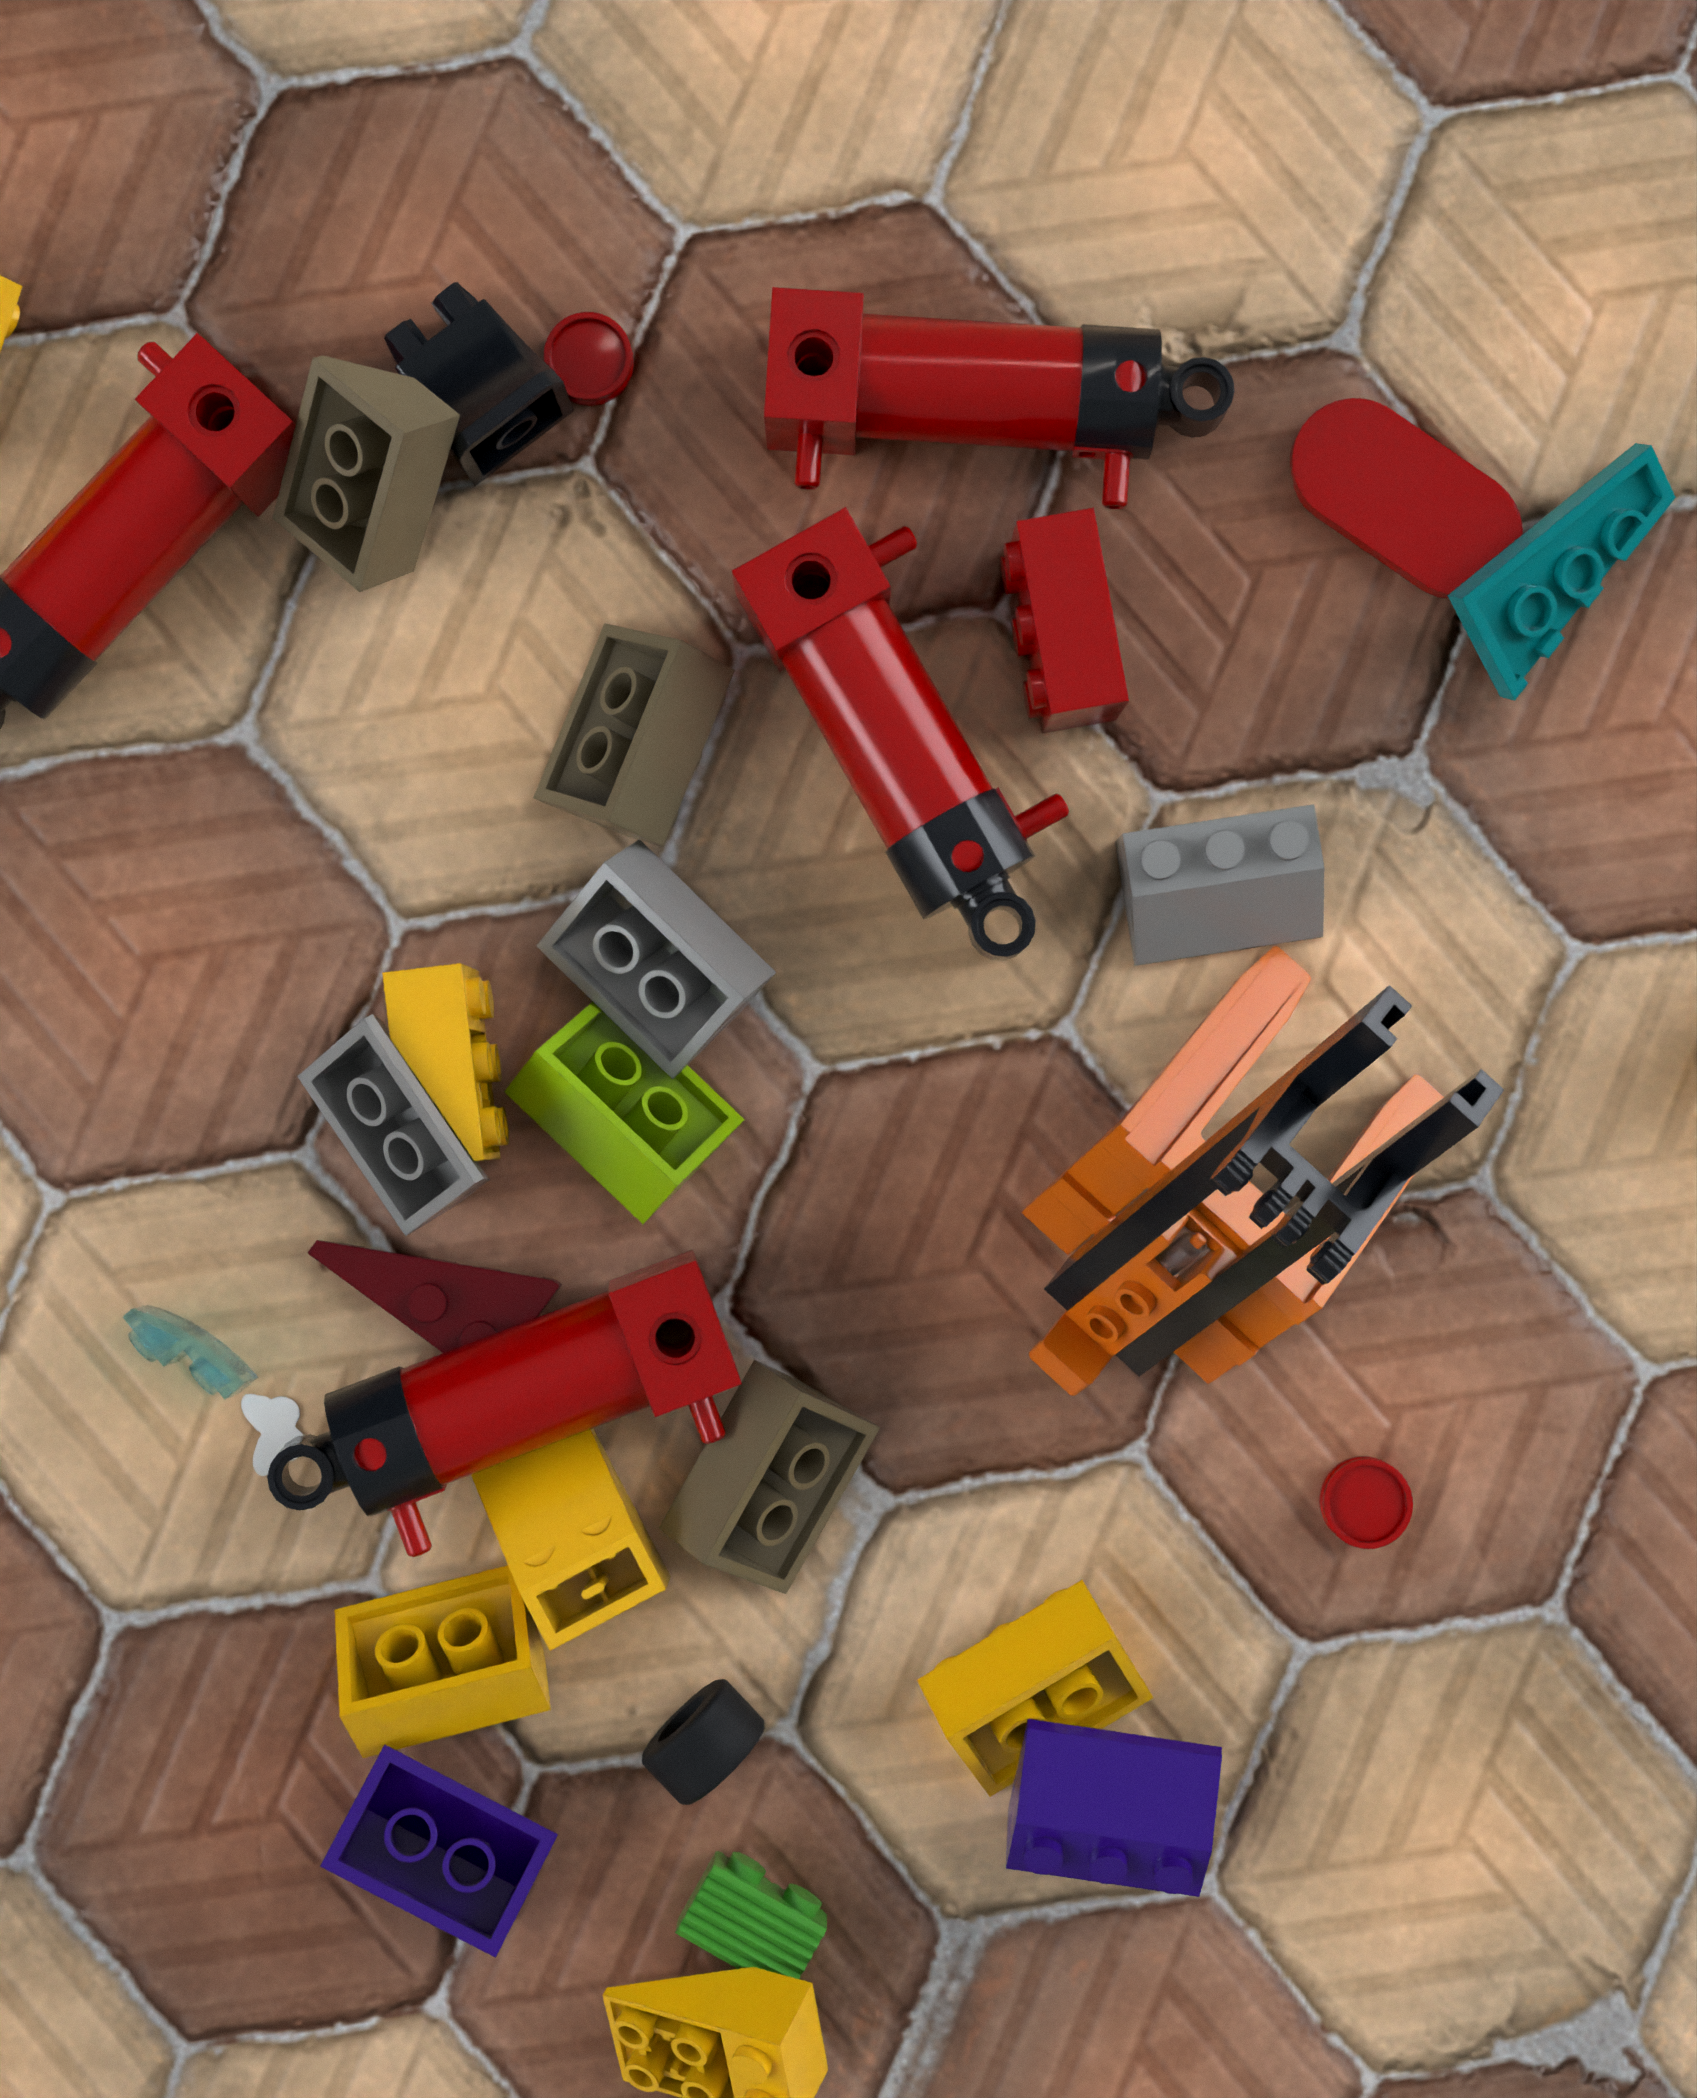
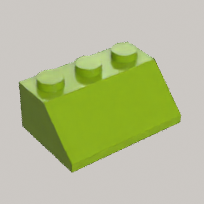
[504,1002,745,1224]

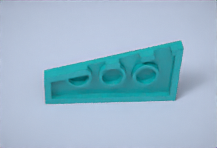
[1447,443,1676,701]

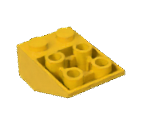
[382,963,509,1161]
[471,1428,671,1651]
[602,1967,828,2098]

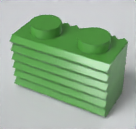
[675,1851,827,1979]

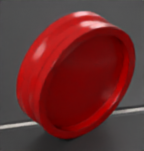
[544,312,634,406]
[1319,1456,1413,1549]

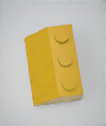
[334,1565,551,1758]
[917,1580,1154,1797]

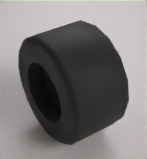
[642,1679,765,1805]

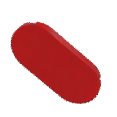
[1290,398,1523,598]

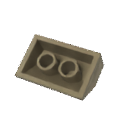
[273,355,460,592]
[533,623,735,847]
[659,1360,880,1594]

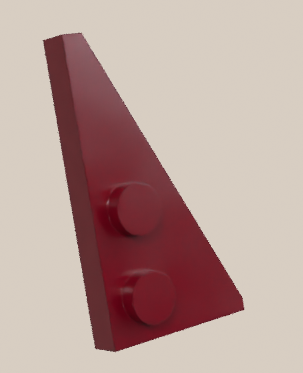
[308,1240,562,1353]

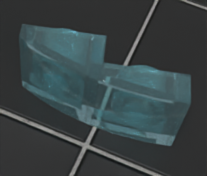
[123,1305,258,1400]

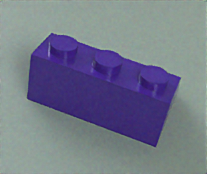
[1006,1719,1222,1897]
[320,1744,558,1958]

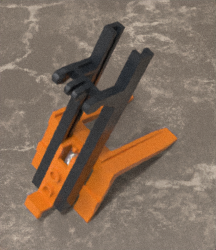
[1021,946,1504,1396]

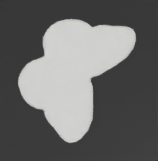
[241,1394,304,1476]

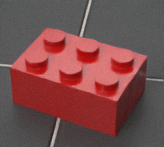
[1000,507,1129,734]

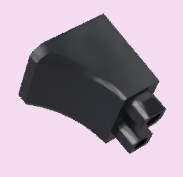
[384,282,574,486]

